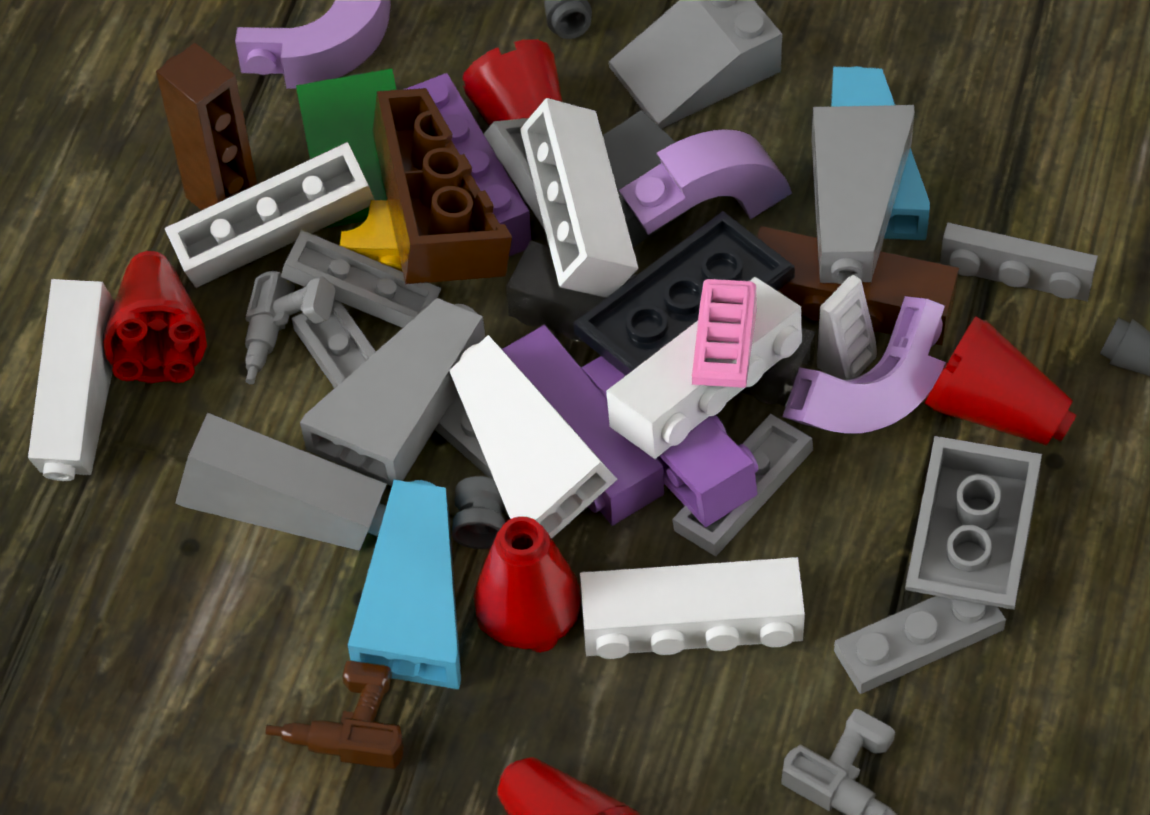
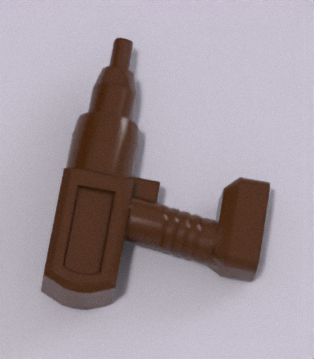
[265,661,404,769]

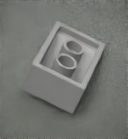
[609,0,782,129]
[905,436,1042,610]

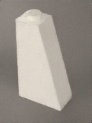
[28,279,115,481]
[449,335,617,538]

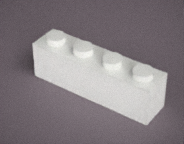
[520,98,638,298]
[165,142,375,288]
[606,277,802,459]
[580,557,805,659]

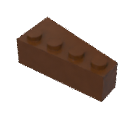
[373,88,512,284]

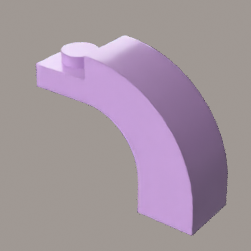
[235,0,391,89]
[619,130,792,235]
[782,296,946,433]

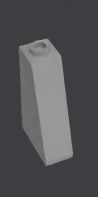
[812,105,915,284]
[300,298,485,486]
[175,413,387,551]

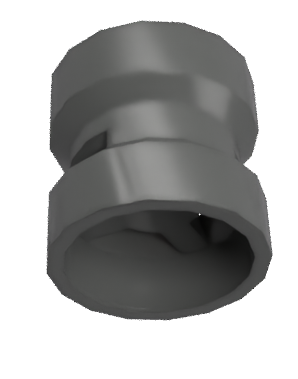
[452,476,506,549]

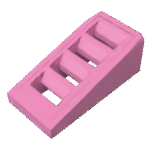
[692,279,757,388]

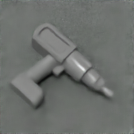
[245,271,336,384]
[781,709,897,815]

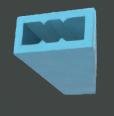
[831,66,930,240]
[348,480,461,689]

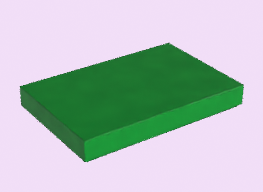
[296,68,397,229]

